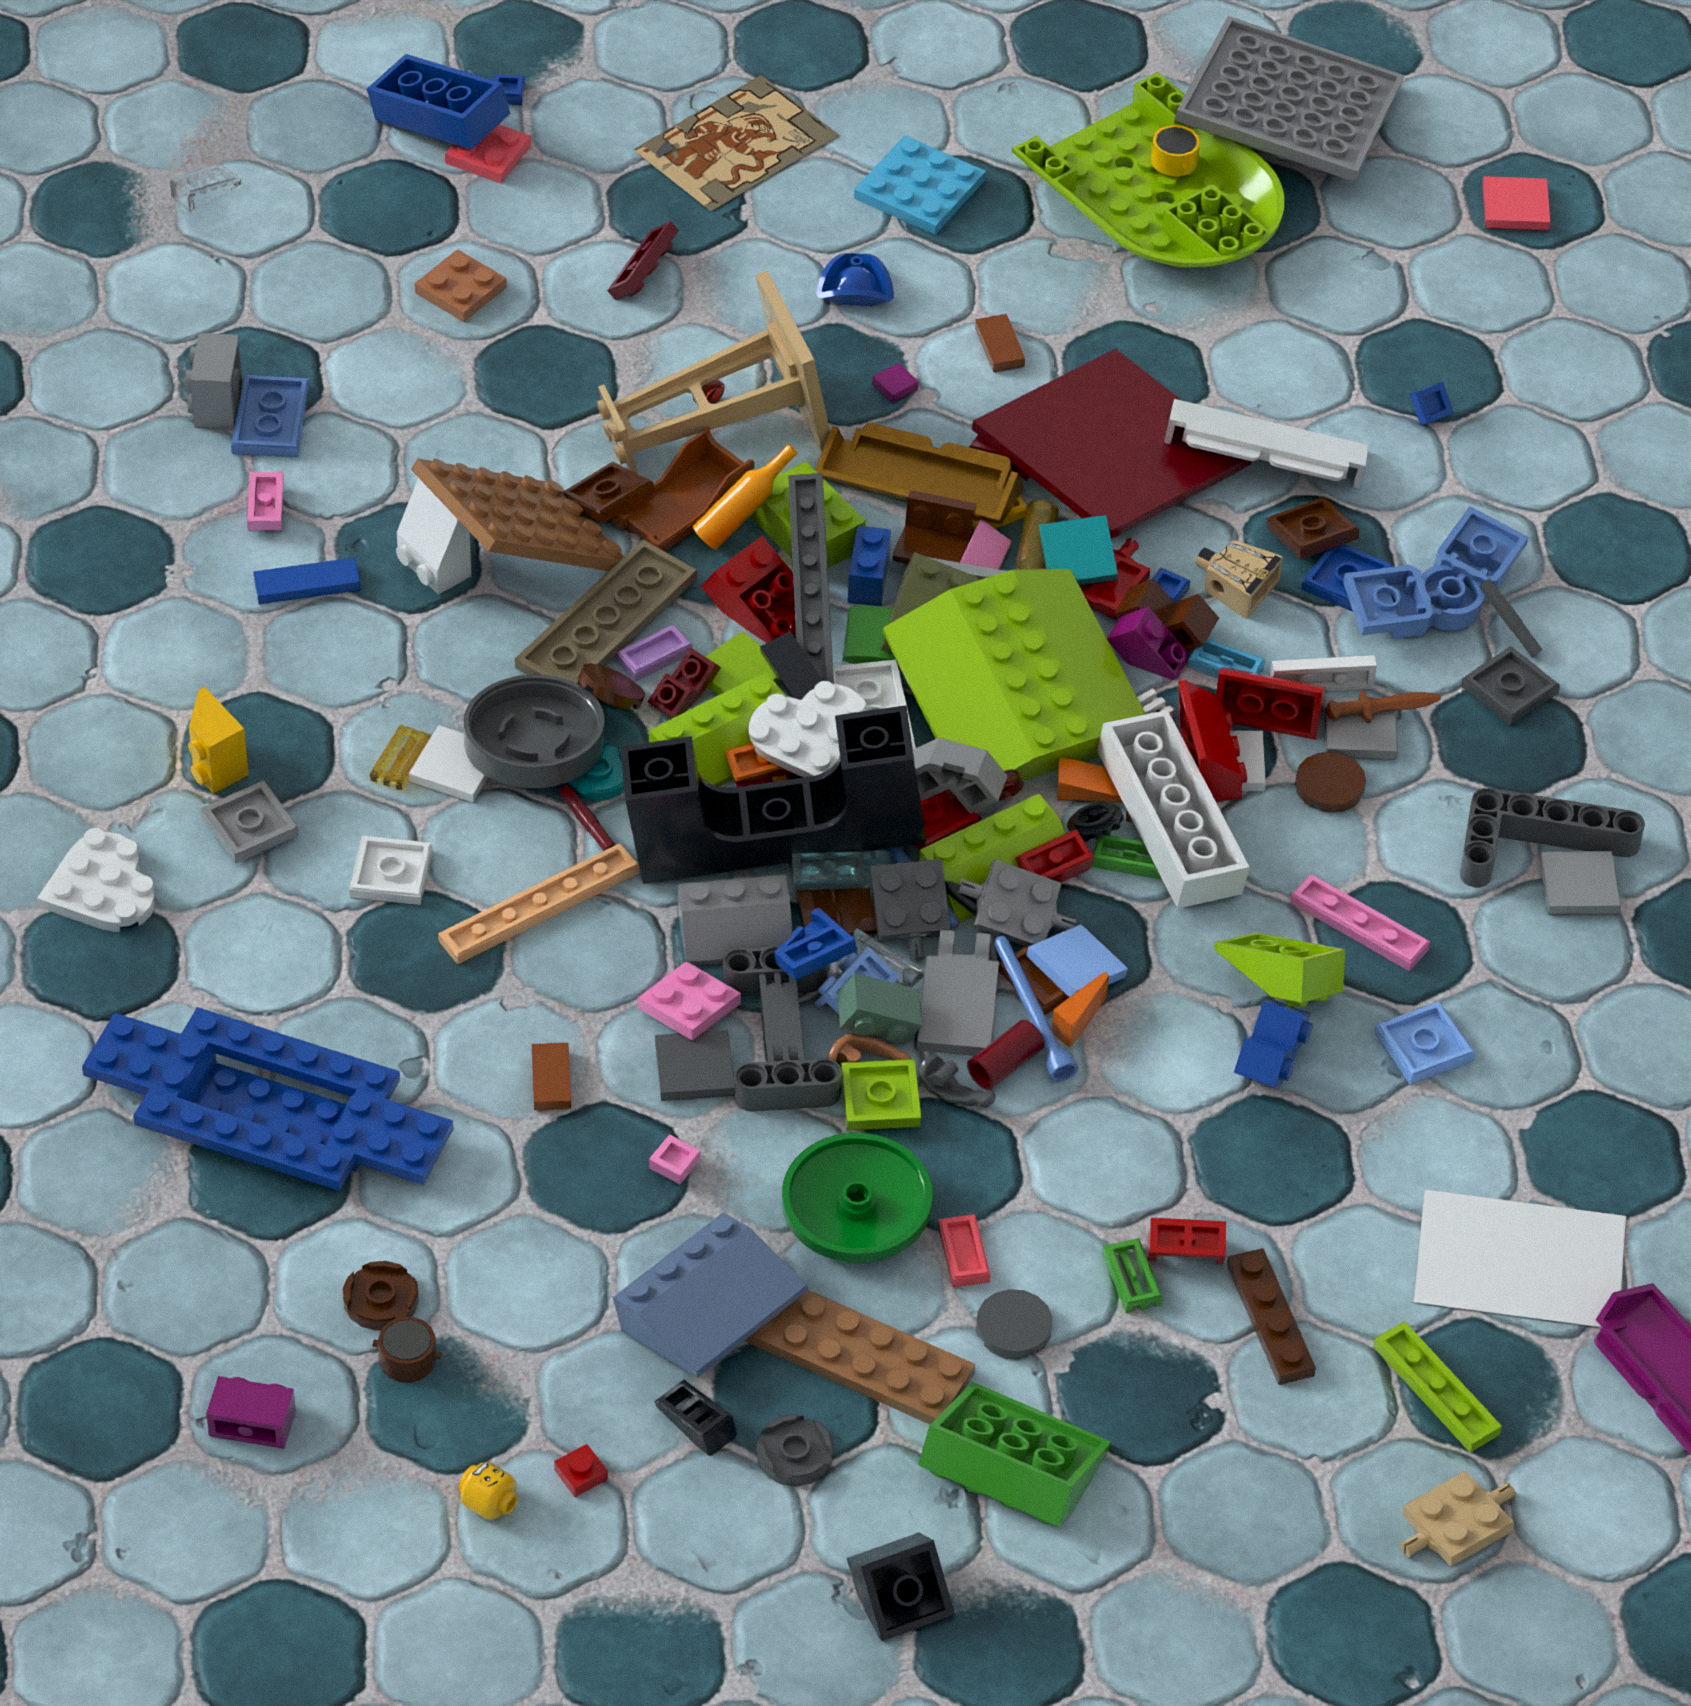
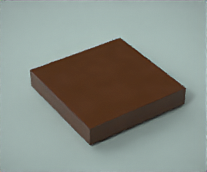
[562,462,655,523]
[1266,497,1359,560]

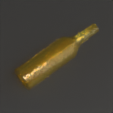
[1016,499,1059,570]

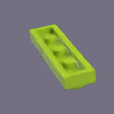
[1373,1321,1502,1453]

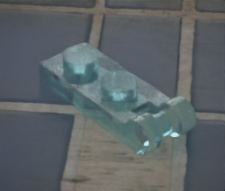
[792,851,892,890]

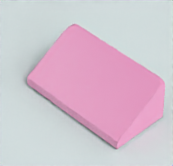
[960,520,1012,569]

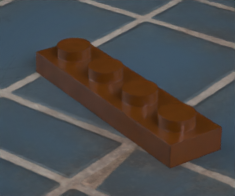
[1227,1248,1316,1385]

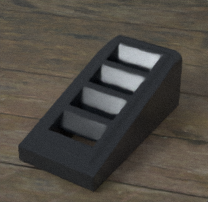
[655,1379,737,1456]

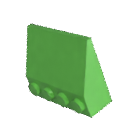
[918,1382,1112,1527]

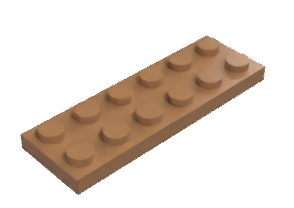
[745,1291,975,1424]

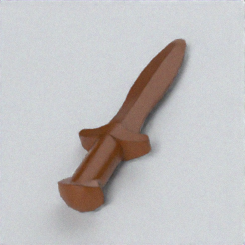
[1326,690,1441,723]

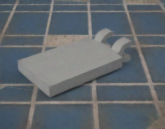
[917,929,999,1056]

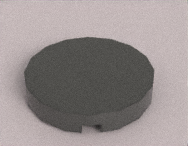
[976,1289,1053,1359]
[756,1414,834,1487]

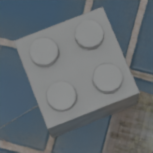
[185,333,243,429]

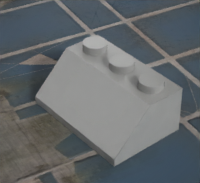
[678,875,792,966]

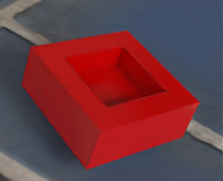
[554,1444,608,1497]

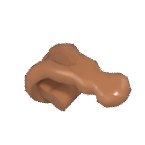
[828,1034,911,1066]

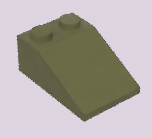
[881,552,978,654]

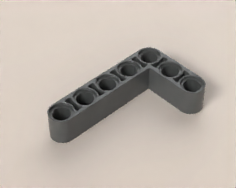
[1460,788,1645,888]

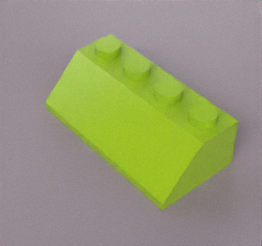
[649,672,786,786]
[919,793,1065,923]

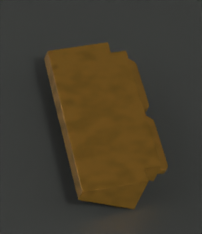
[815,423,1024,525]

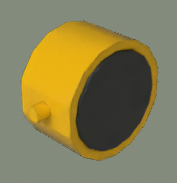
[1151,125,1200,177]

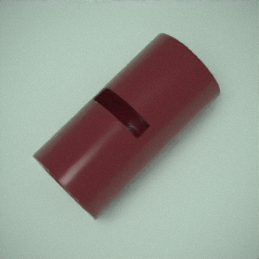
[967,1019,1045,1090]

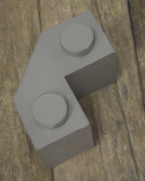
[913,738,1008,814]

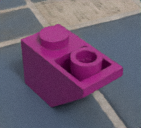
[1107,606,1190,680]

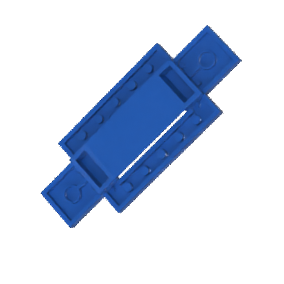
[82,1007,454,1191]

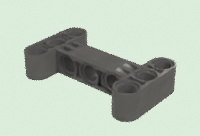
[723,946,842,1111]

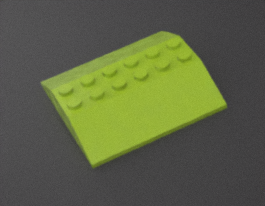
[882,569,1146,788]

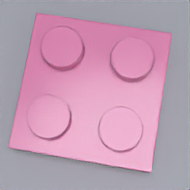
[638,961,741,1041]

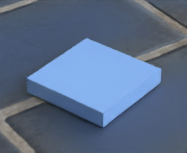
[1026,925,1128,997]
[1374,1001,1475,1085]

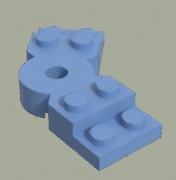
[1343,506,1529,639]

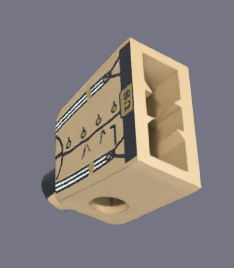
[1196,540,1283,619]

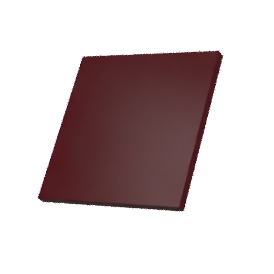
[971,349,1252,539]

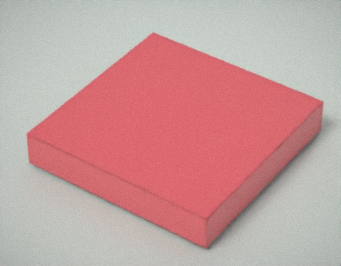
[1482,176,1550,230]

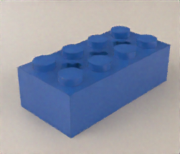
[367,54,510,150]

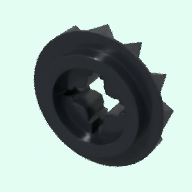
[1067,802,1124,842]

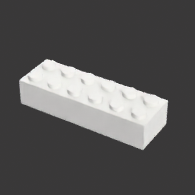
[1097,710,1250,909]

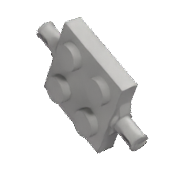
[957,859,1076,947]

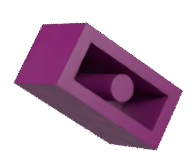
[206,1376,296,1449]

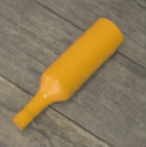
[693,444,798,550]

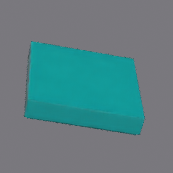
[1039,515,1118,585]

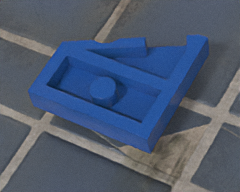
[774,908,857,980]

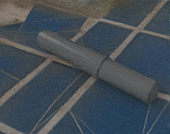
[1479,578,1543,658]

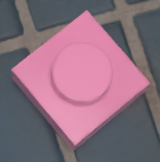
[649,1134,701,1184]

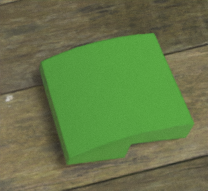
[842,605,902,671]

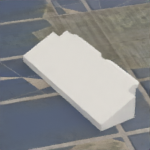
[1164,399,1368,489]

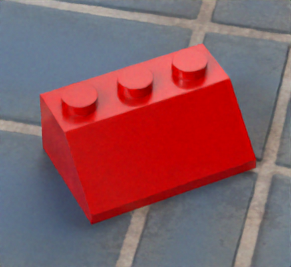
[1216,667,1326,740]
[1178,680,1247,802]

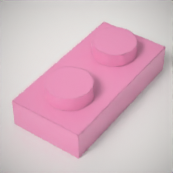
[247,472,284,531]

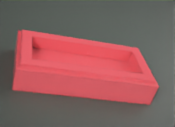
[938,1214,990,1287]

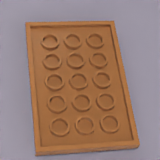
[411,458,624,571]

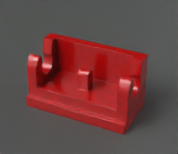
[1148,1218,1226,1264]

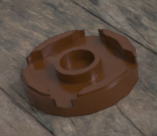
[577,663,646,709]
[1295,752,1366,813]
[343,1261,419,1330]

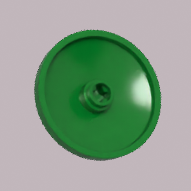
[782,1133,933,1263]

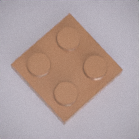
[414,249,507,322]

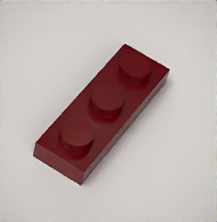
[607,221,679,300]

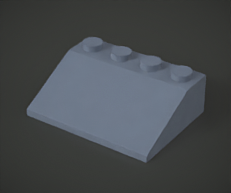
[612,1212,809,1378]

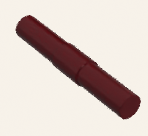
[559,785,616,851]

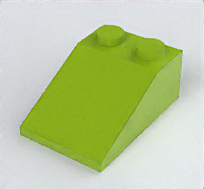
[1214,932,1345,1007]

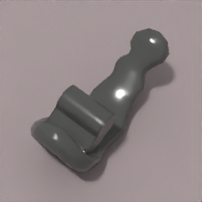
[919,1054,996,1108]

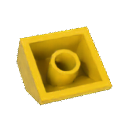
[188,686,249,794]

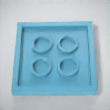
[854,135,986,235]

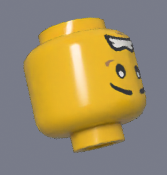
[458,1462,519,1520]

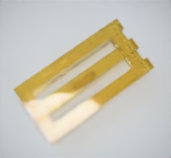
[370,724,432,791]

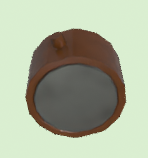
[373,1317,442,1382]

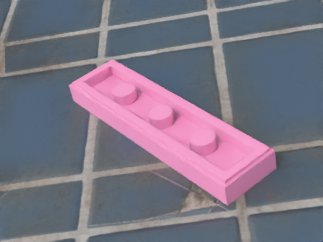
[1290,874,1430,972]

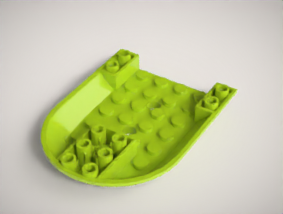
[1012,72,1284,267]

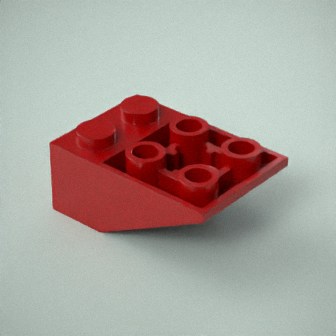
[701,536,796,643]

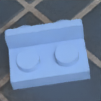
[814,946,900,1014]

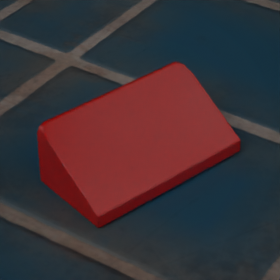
[1015,829,1095,883]

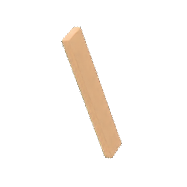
[438,843,640,965]

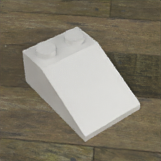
[396,478,471,595]

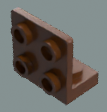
[892,490,977,565]

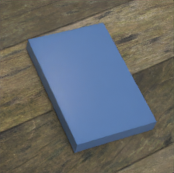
[231,375,310,457]

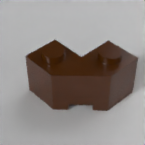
[1114,579,1219,651]

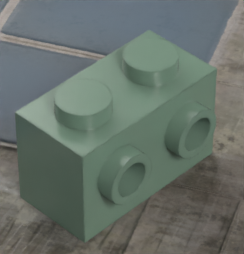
[837,973,922,1045]

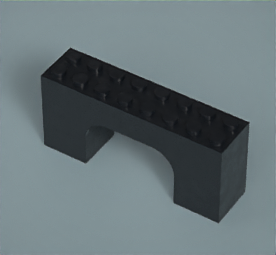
[620,705,926,884]

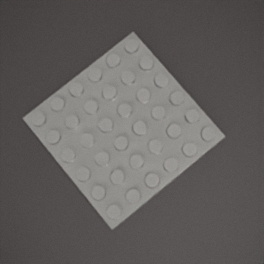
[1175,16,1404,182]

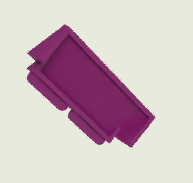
[1594,1283,1691,1455]

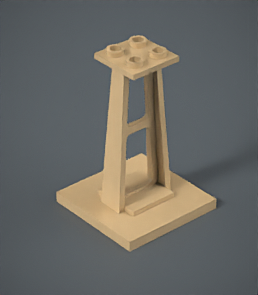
[596,271,830,473]

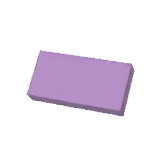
[616,624,693,682]

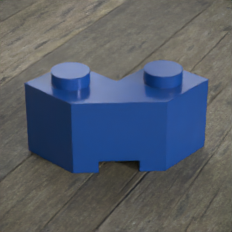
[1234,999,1313,1087]

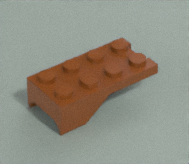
[611,427,755,552]

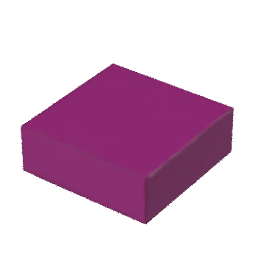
[872,363,919,403]

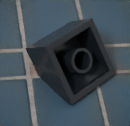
[847,1532,955,1641]

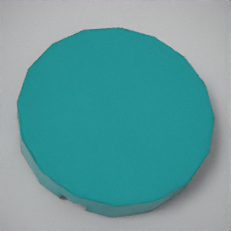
[565,741,624,801]

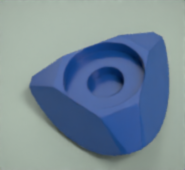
[816,253,894,306]

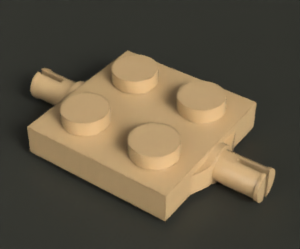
[1400,1471,1516,1567]

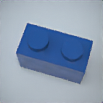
[848,526,891,606]

